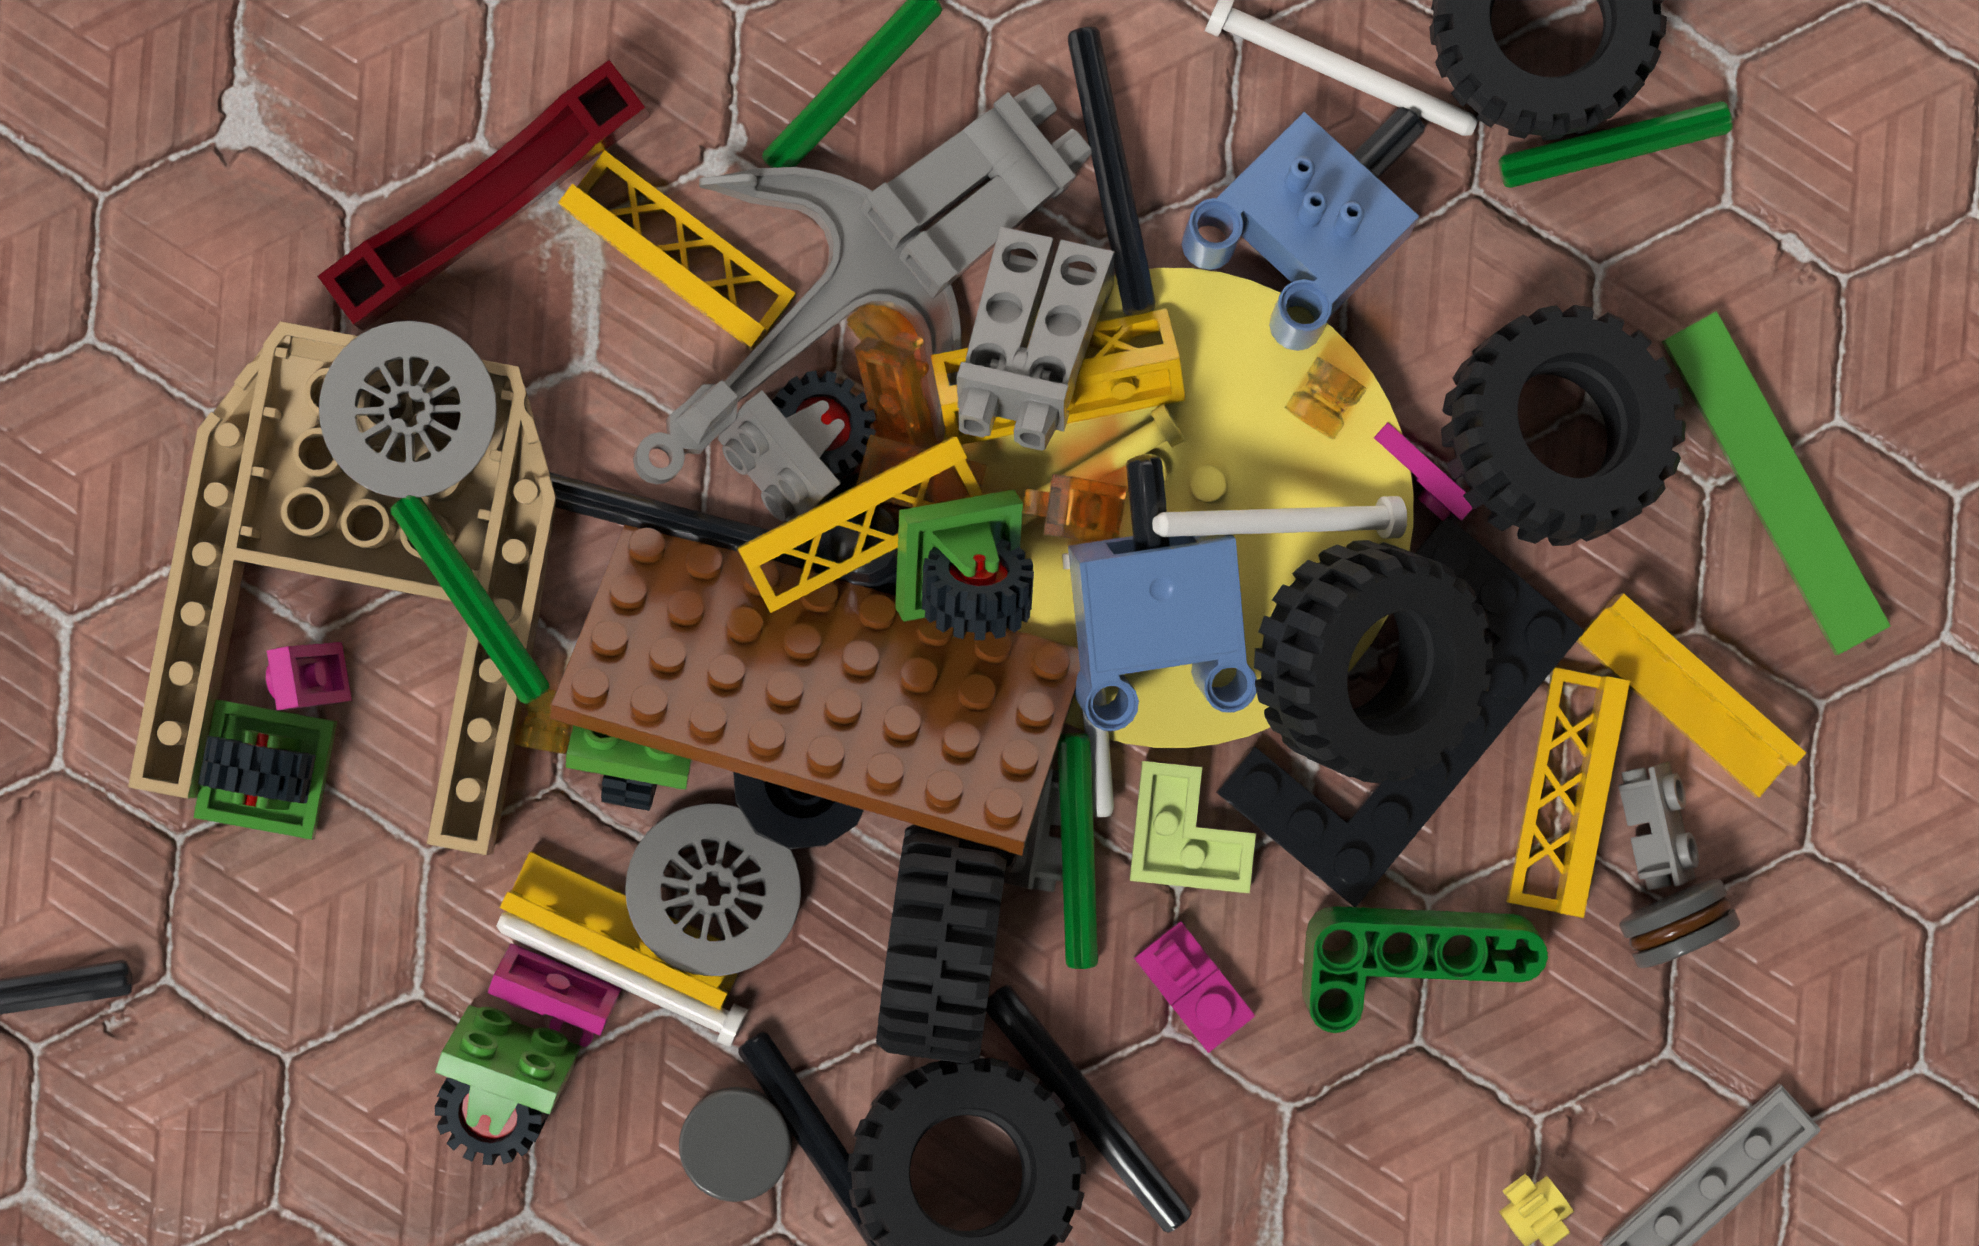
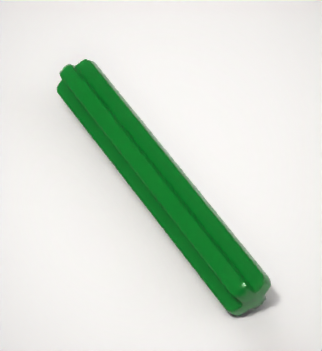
[762,0,942,168]
[1498,101,1733,188]
[390,495,550,704]
[1058,733,1098,969]

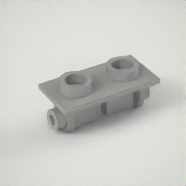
[1618,762,1699,890]
[1004,770,1063,892]

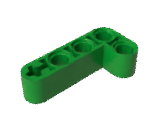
[1302,906,1548,1033]

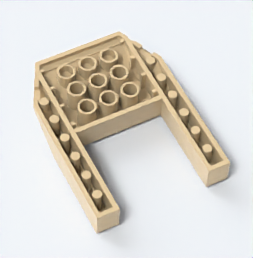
[128,321,556,855]

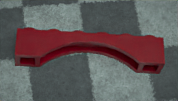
[317,59,650,331]

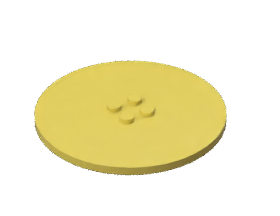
[933,268,1414,748]

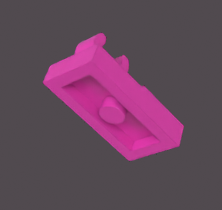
[1374,422,1472,521]
[266,642,352,711]
[1133,921,1255,1053]
[488,943,622,1047]

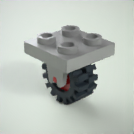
[718,370,876,521]

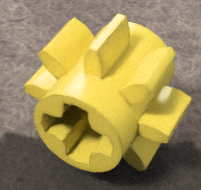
[1498,1174,1574,1246]

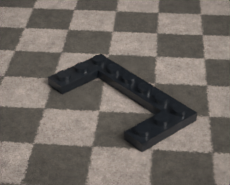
[1216,517,1585,907]

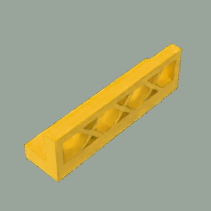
[558,150,796,351]
[930,309,1185,445]
[737,436,983,613]
[1576,593,1806,798]
[1506,667,1630,918]
[499,851,739,1010]

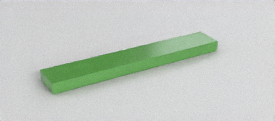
[1661,311,1891,655]

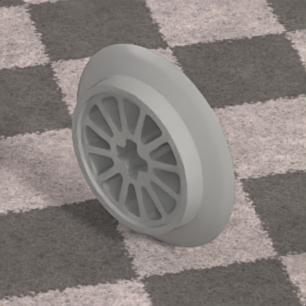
[319,321,497,498]
[625,804,801,976]

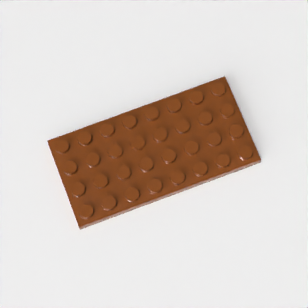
[550,525,1080,856]

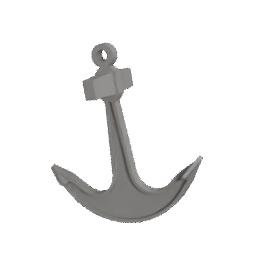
[633,167,961,484]

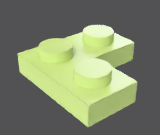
[1129,761,1256,893]

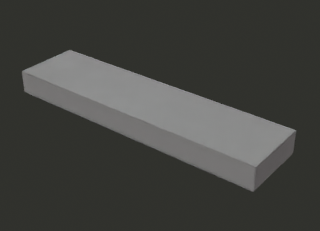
[1600,1084,1821,1246]

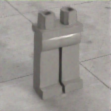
[860,84,1092,299]
[957,226,1114,451]

